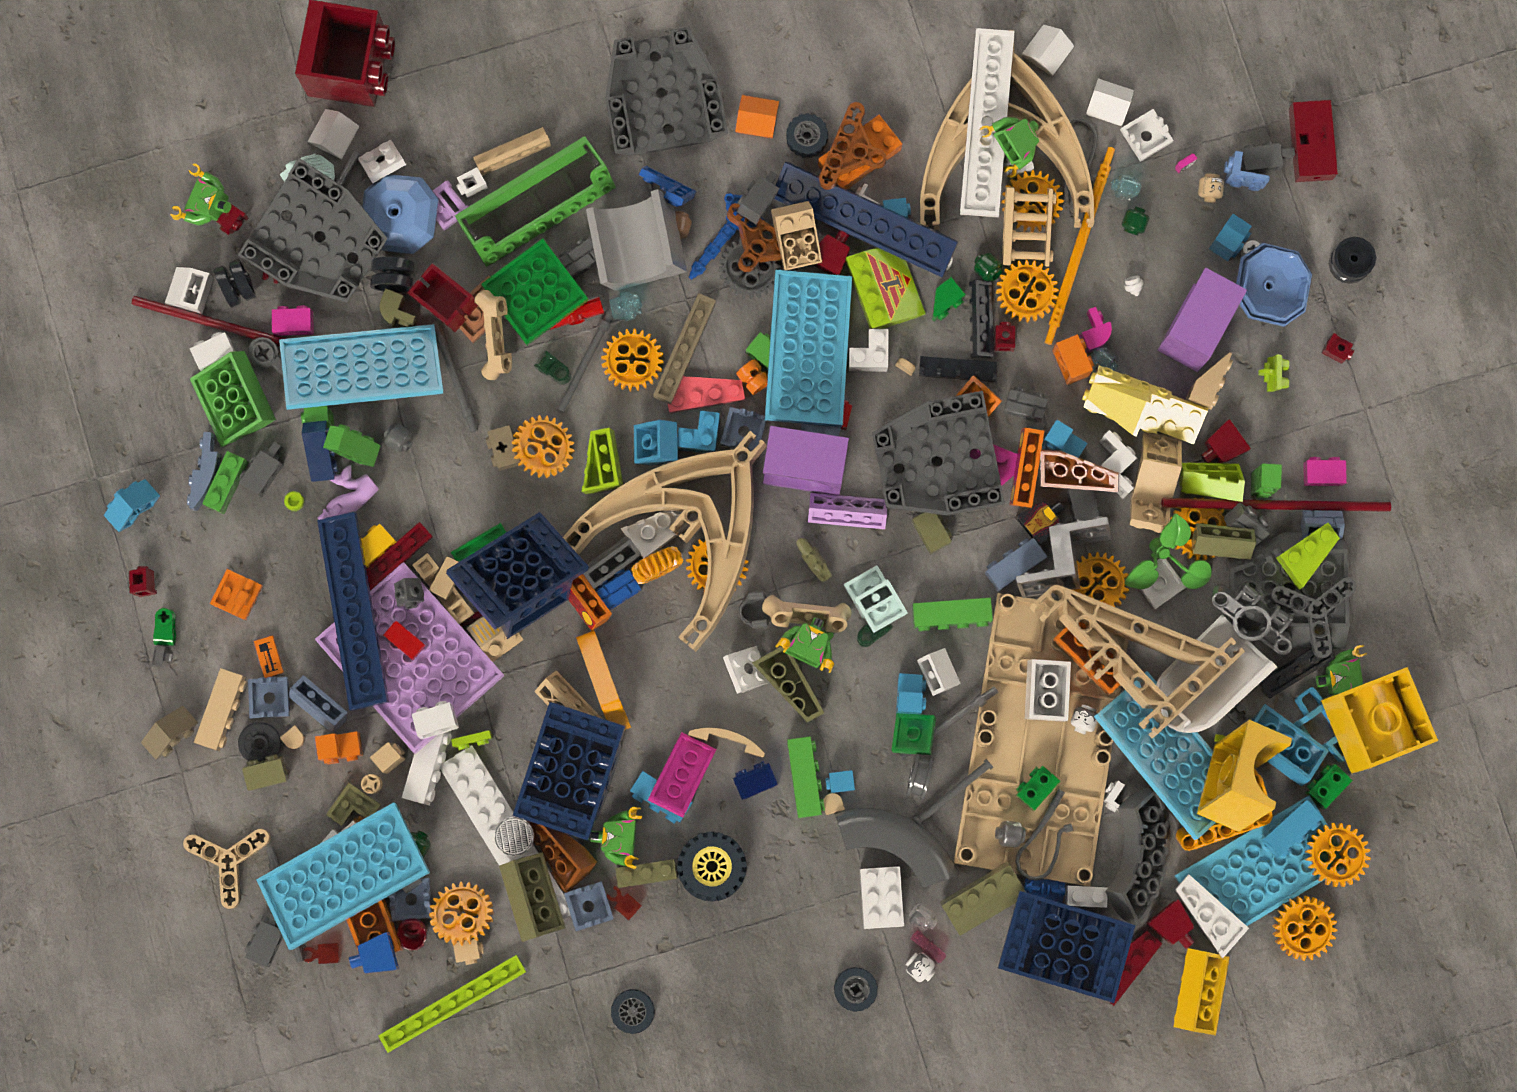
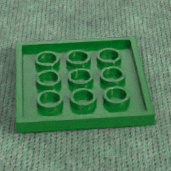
[481,239,589,346]

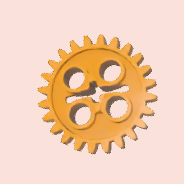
[1001,170,1064,233]
[996,260,1059,323]
[601,329,664,392]
[512,415,574,478]
[1170,498,1227,561]
[686,539,749,592]
[1073,552,1129,607]
[1305,823,1371,887]
[429,882,494,946]
[1272,896,1338,961]

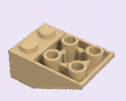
[771,201,822,271]
[1185,352,1233,410]

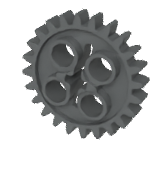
[718,238,781,299]

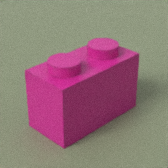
[272,305,314,336]
[1303,457,1347,486]

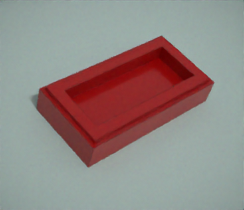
[383,621,426,660]

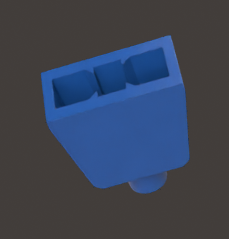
[349,932,399,973]

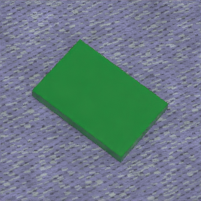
[451,523,506,562]

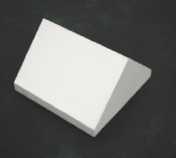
[1021,25,1074,76]
[1086,79,1134,126]
[308,109,359,160]

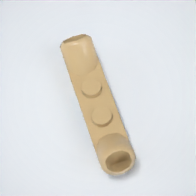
[475,290,512,380]
[762,595,852,633]

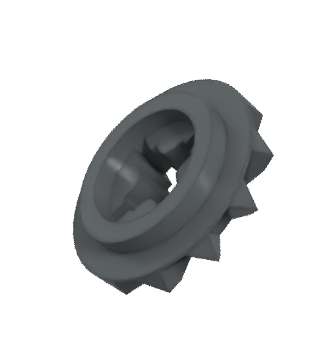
[248,337,279,368]

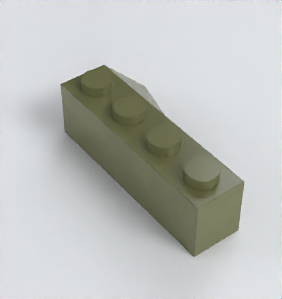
[752,646,824,723]

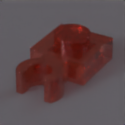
[606,886,642,920]
[304,943,339,964]

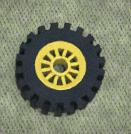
[677,832,747,902]

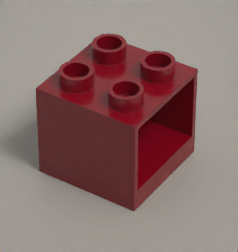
[295,0,395,107]

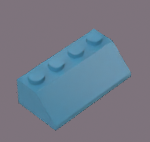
[1252,704,1329,787]

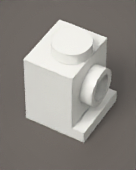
[456,167,488,198]

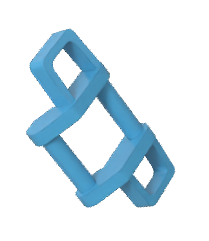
[1293,687,1345,762]

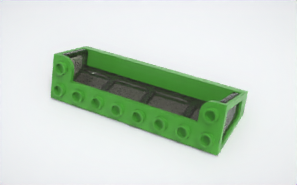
[455,136,616,267]

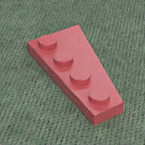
[668,376,745,414]

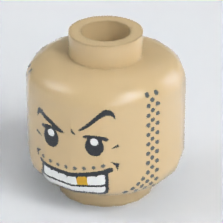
[1198,174,1224,203]

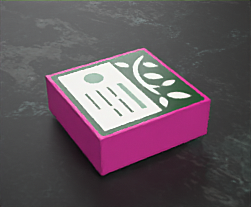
[1175,153,1197,174]

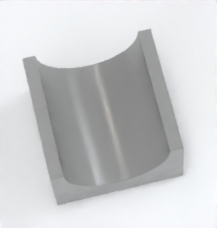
[586,189,687,291]

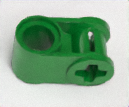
[153,608,176,646]

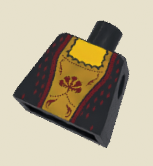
[1015,501,1065,546]

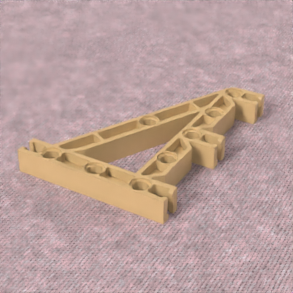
[1029,585,1245,738]

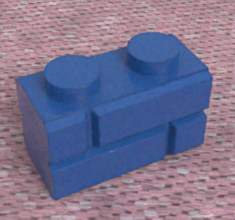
[596,569,642,610]

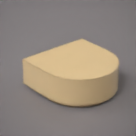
[895,358,915,376]
[280,725,304,749]
[824,793,845,815]

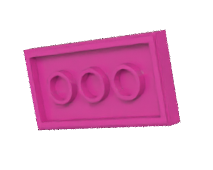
[648,732,717,818]

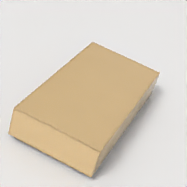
[429,557,458,600]

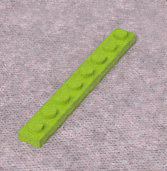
[378,955,527,1053]

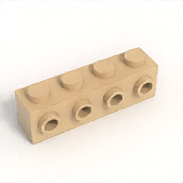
[194,668,247,751]

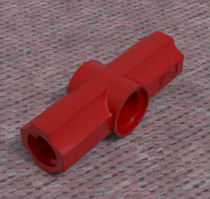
[549,297,604,330]

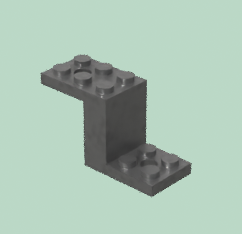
[1016,516,1113,598]

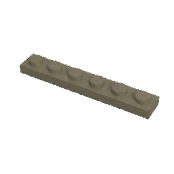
[653,293,716,404]

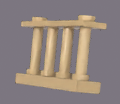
[1002,187,1056,266]

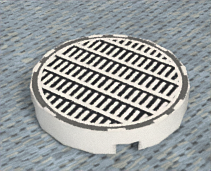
[494,817,534,856]

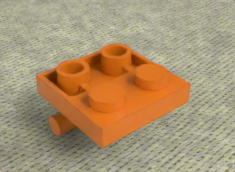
[210,569,263,621]

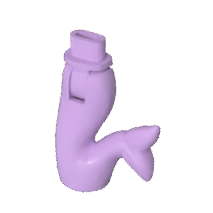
[317,465,379,520]

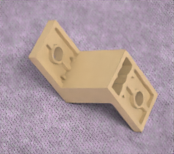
[1129,431,1182,533]

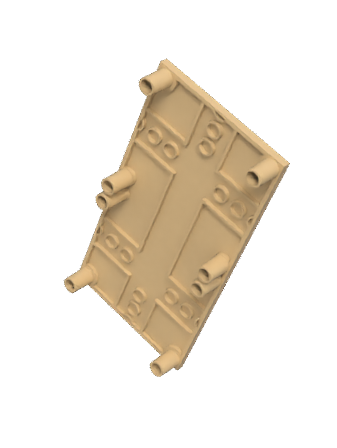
[954,593,1128,887]

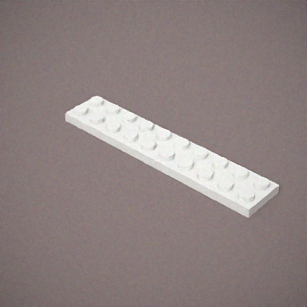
[960,28,1014,217]
[440,745,570,920]

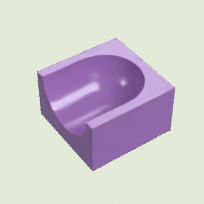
[1157,267,1247,372]
[763,426,849,495]

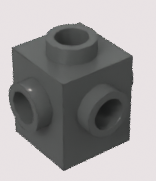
[394,578,424,609]

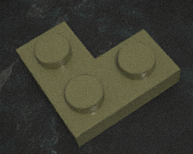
[326,782,381,826]

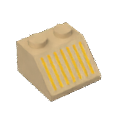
[467,616,524,662]

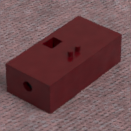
[1289,100,1338,182]

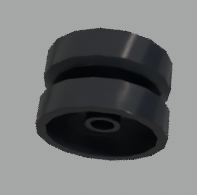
[1328,236,1377,284]
[370,257,414,293]
[213,258,256,308]

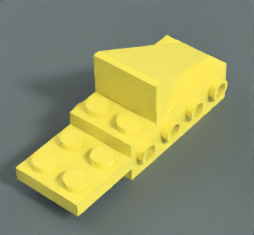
[1082,365,1208,444]

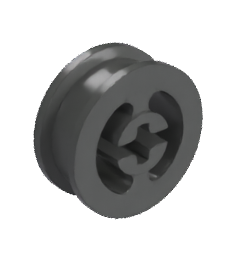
[906,754,934,800]

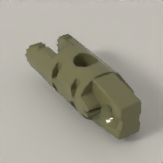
[796,538,832,582]

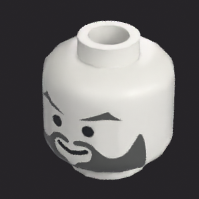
[1071,704,1098,735]
[905,953,935,982]

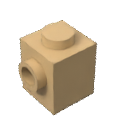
[453,939,484,965]

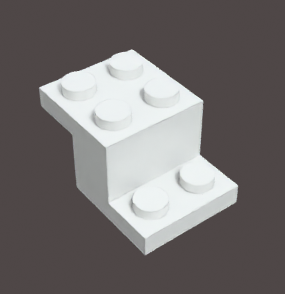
[1099,430,1137,499]

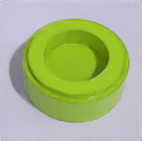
[284,491,305,511]

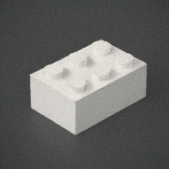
[1025,659,1071,722]
[859,866,904,929]

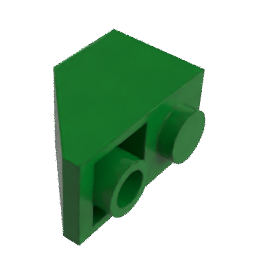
[932,277,966,322]

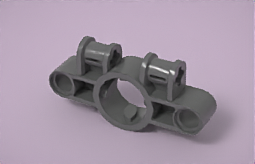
[1212,581,1294,655]

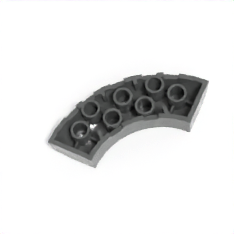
[1105,787,1169,925]
[834,808,959,888]

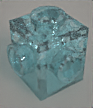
[609,292,642,321]

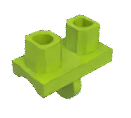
[1258,354,1289,392]

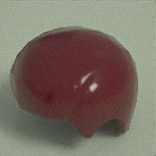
[397,918,427,951]

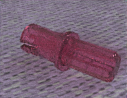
[910,930,946,963]

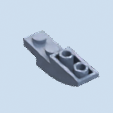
[187,432,221,511]

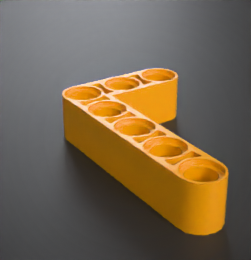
[576,630,631,730]
[1176,769,1273,851]

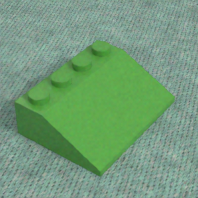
[190,351,276,447]

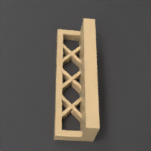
[473,127,551,176]
[534,670,602,718]

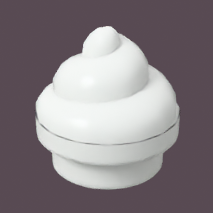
[1124,275,1143,296]

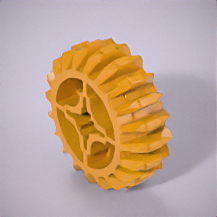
[631,546,683,584]

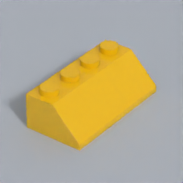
[1173,948,1230,1035]

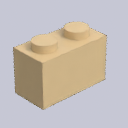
[370,742,406,774]

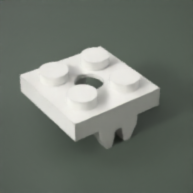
[1120,109,1174,162]
[358,140,406,183]
[723,646,769,694]

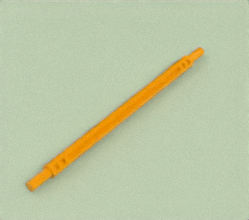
[1044,147,1115,345]

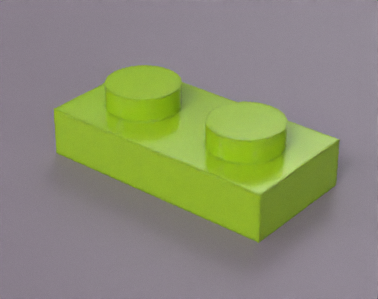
[451,730,493,750]

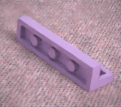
[808,493,887,529]

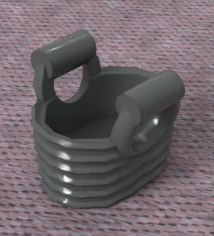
[739,591,771,628]

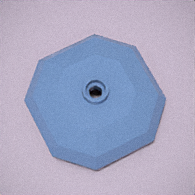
[362,174,439,254]
[1236,243,1312,327]

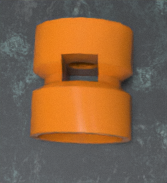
[736,359,768,395]

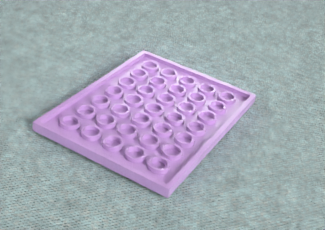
[315,562,504,754]

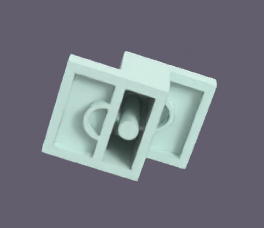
[843,565,908,633]

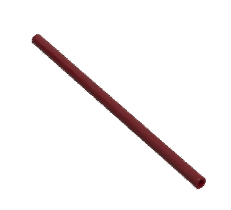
[131,295,286,347]
[1161,498,1391,512]

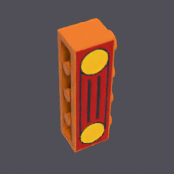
[1009,428,1044,508]
[569,574,612,631]

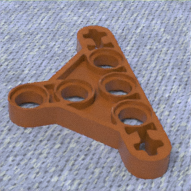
[819,102,886,190]
[727,203,782,272]

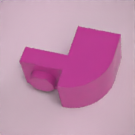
[1079,307,1112,354]

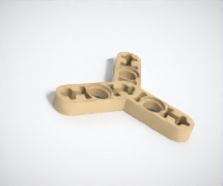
[183,829,271,909]

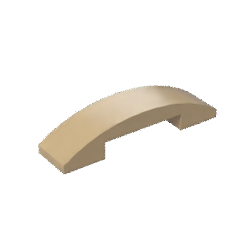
[413,553,474,625]
[688,728,765,758]

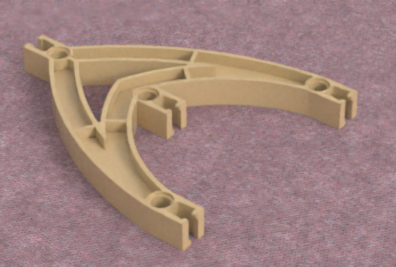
[920,30,1094,230]
[563,431,767,652]

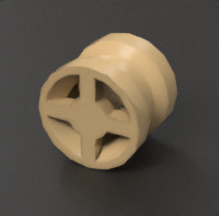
[361,774,383,794]

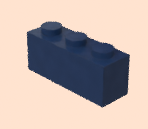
[301,421,338,482]

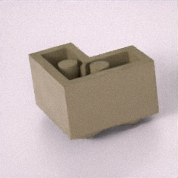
[141,705,198,760]

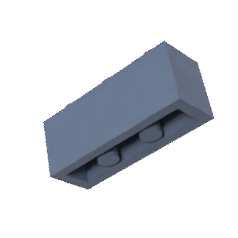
[985,538,1047,592]
[289,675,348,734]

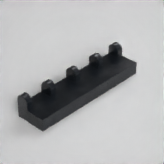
[969,280,994,358]
[919,356,997,382]
[1260,642,1335,699]

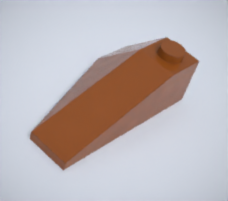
[1041,450,1119,492]
[527,821,597,893]

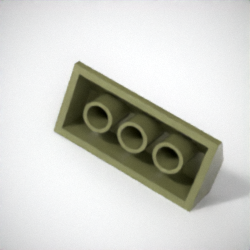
[499,852,566,942]
[940,862,1025,936]

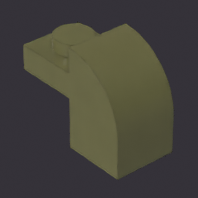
[380,289,418,327]

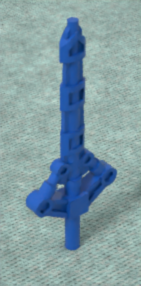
[688,193,764,280]

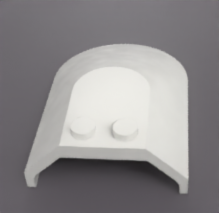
[1156,615,1277,733]

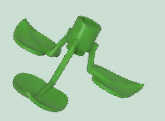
[1124,513,1212,589]

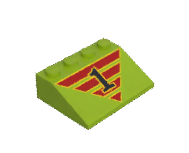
[846,248,925,329]

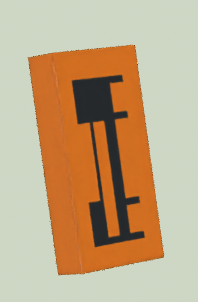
[254,636,284,678]

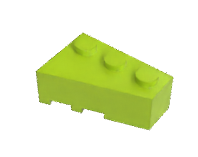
[581,428,623,495]
[1179,463,1245,502]
[1276,523,1340,590]

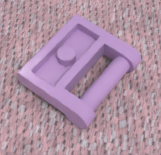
[433,180,469,231]

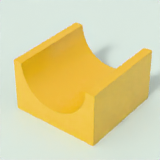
[1321,667,1438,774]
[1197,720,1292,832]

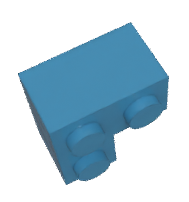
[1209,214,1252,261]
[677,411,720,453]
[1042,420,1088,458]
[104,479,160,532]
[896,673,926,714]

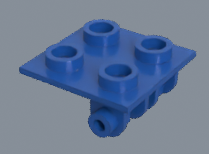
[1024,878,1065,903]

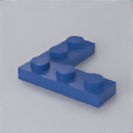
[639,166,697,207]

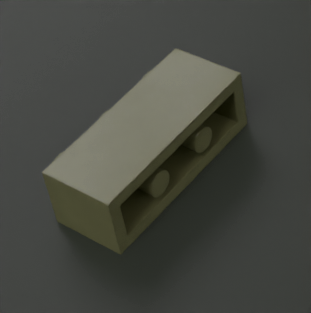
[1191,523,1256,560]
[615,859,678,888]

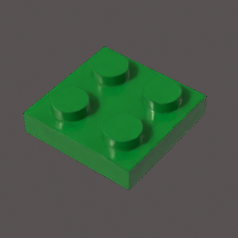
[891,713,936,755]

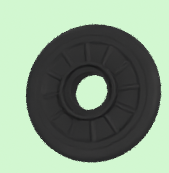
[238,722,281,762]

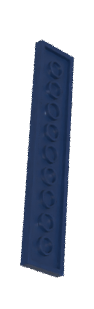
[774,162,958,277]
[317,512,389,711]

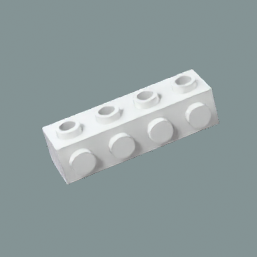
[402,731,452,806]

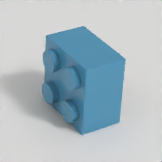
[634,420,678,466]

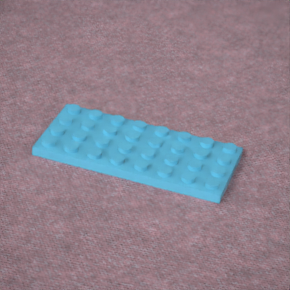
[765,270,852,427]
[279,324,443,410]
[1094,671,1216,840]
[1174,795,1344,926]
[256,802,430,950]

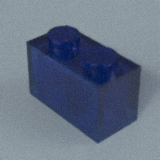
[733,761,778,801]

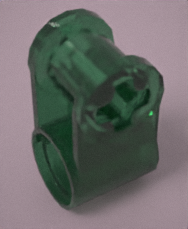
[534,351,571,385]
[857,624,894,647]

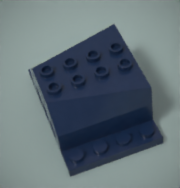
[446,512,589,639]
[512,702,626,840]
[997,891,1136,1003]

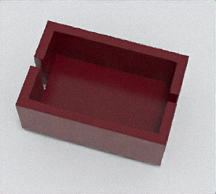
[407,263,478,333]

